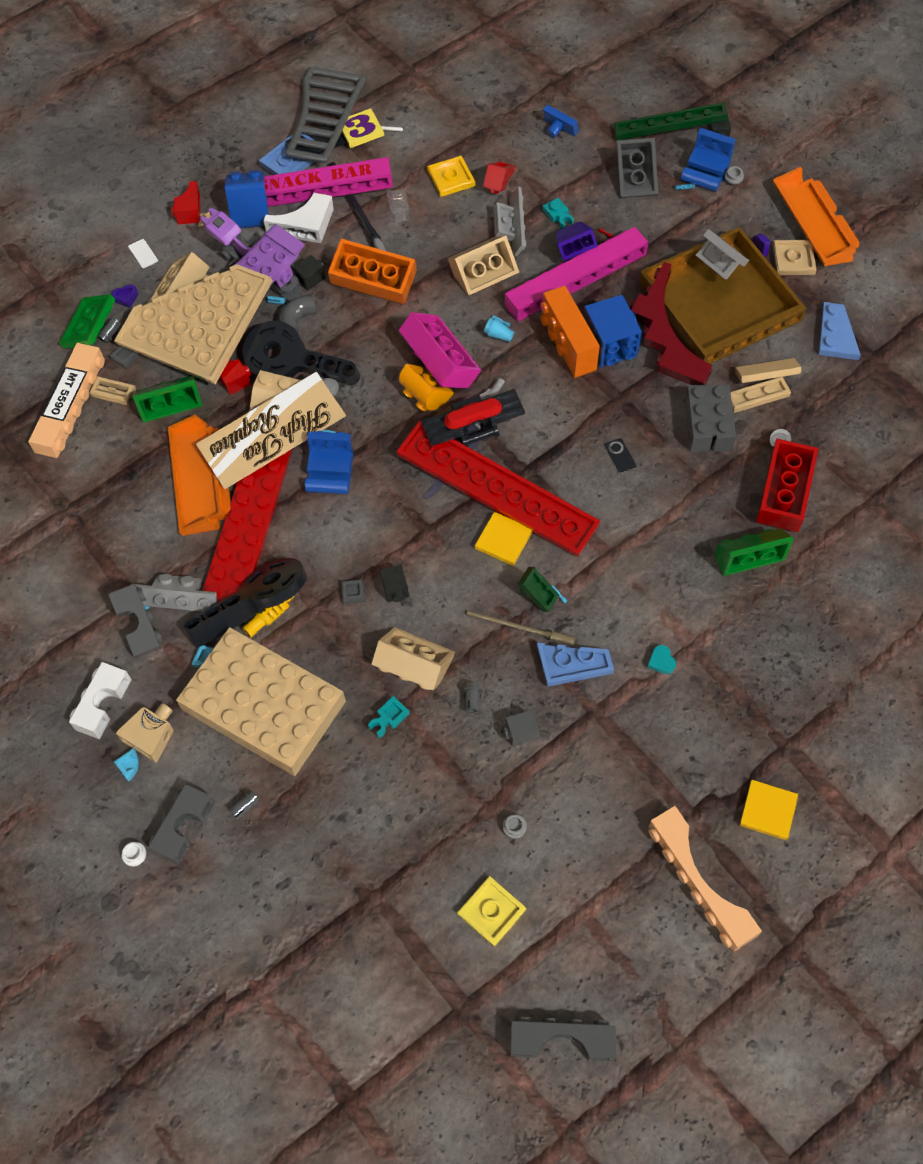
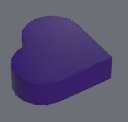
[112,284,138,308]

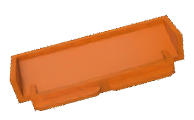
[773,167,859,266]
[168,415,231,536]

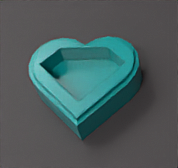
[647,645,676,674]

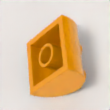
[399,364,454,411]

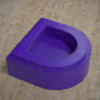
[752,233,770,257]

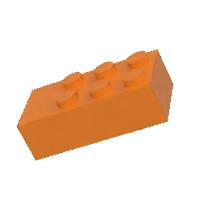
[328,239,417,304]
[540,286,600,378]

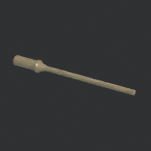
[467,611,576,646]

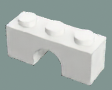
[69,662,132,739]

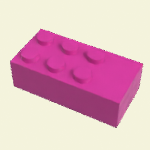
[399,312,481,388]

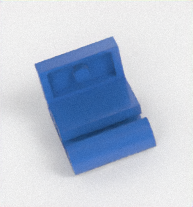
[681,128,736,192]
[225,170,270,228]
[305,431,353,494]

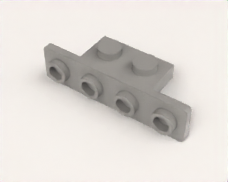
[493,186,527,257]
[130,574,217,612]

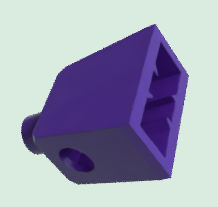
[556,222,598,261]

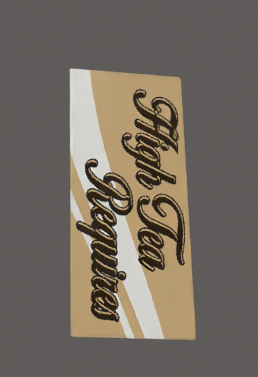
[196,372,346,489]

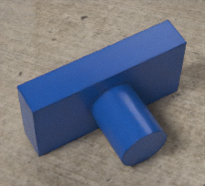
[543,105,579,138]

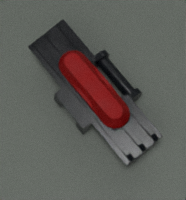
[421,389,525,447]

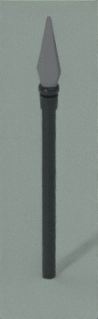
[329,162,386,251]

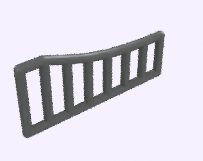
[285,67,366,163]

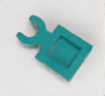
[542,198,574,229]
[368,696,410,738]

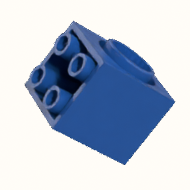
[584,295,642,368]

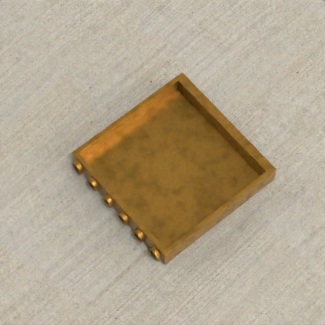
[639,227,807,364]

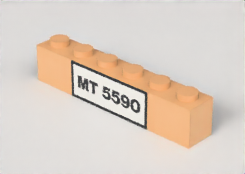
[28,343,105,458]

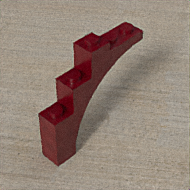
[630,262,712,385]

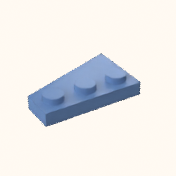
[818,302,861,360]
[537,643,614,687]

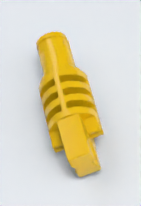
[242,596,294,638]

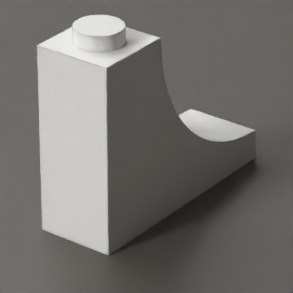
[264,193,334,243]

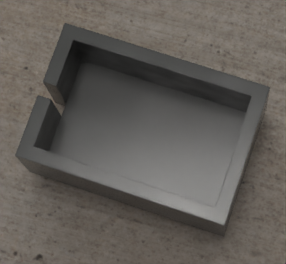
[685,385,736,452]

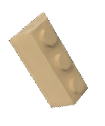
[447,235,519,296]
[147,252,210,304]
[249,370,302,412]
[372,627,455,690]

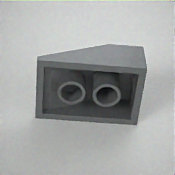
[616,138,658,198]

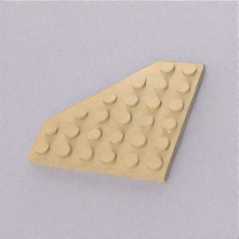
[114,264,273,384]

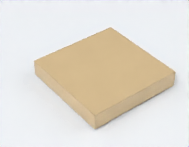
[772,240,817,275]

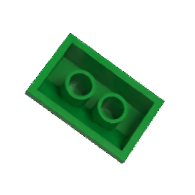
[133,375,203,423]
[714,528,794,576]

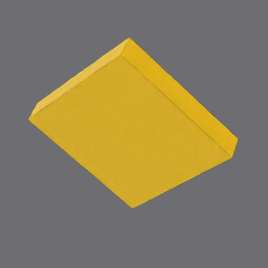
[427,156,475,197]
[475,512,533,566]
[739,780,798,841]

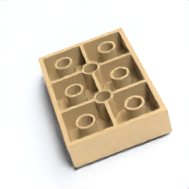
[176,627,346,777]

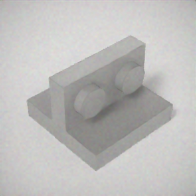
[696,229,749,280]

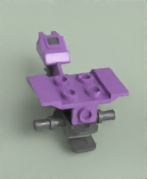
[200,208,305,302]

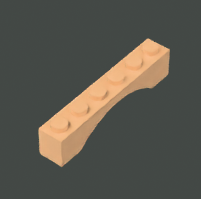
[648,806,762,952]

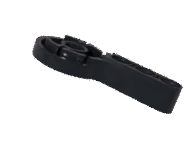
[243,321,361,385]
[183,558,307,647]

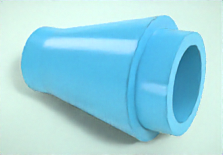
[484,318,515,343]

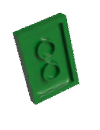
[59,294,116,349]

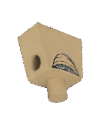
[116,703,173,763]

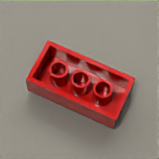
[756,438,819,532]

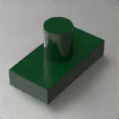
[518,567,559,612]

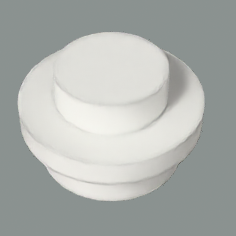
[122,842,147,867]

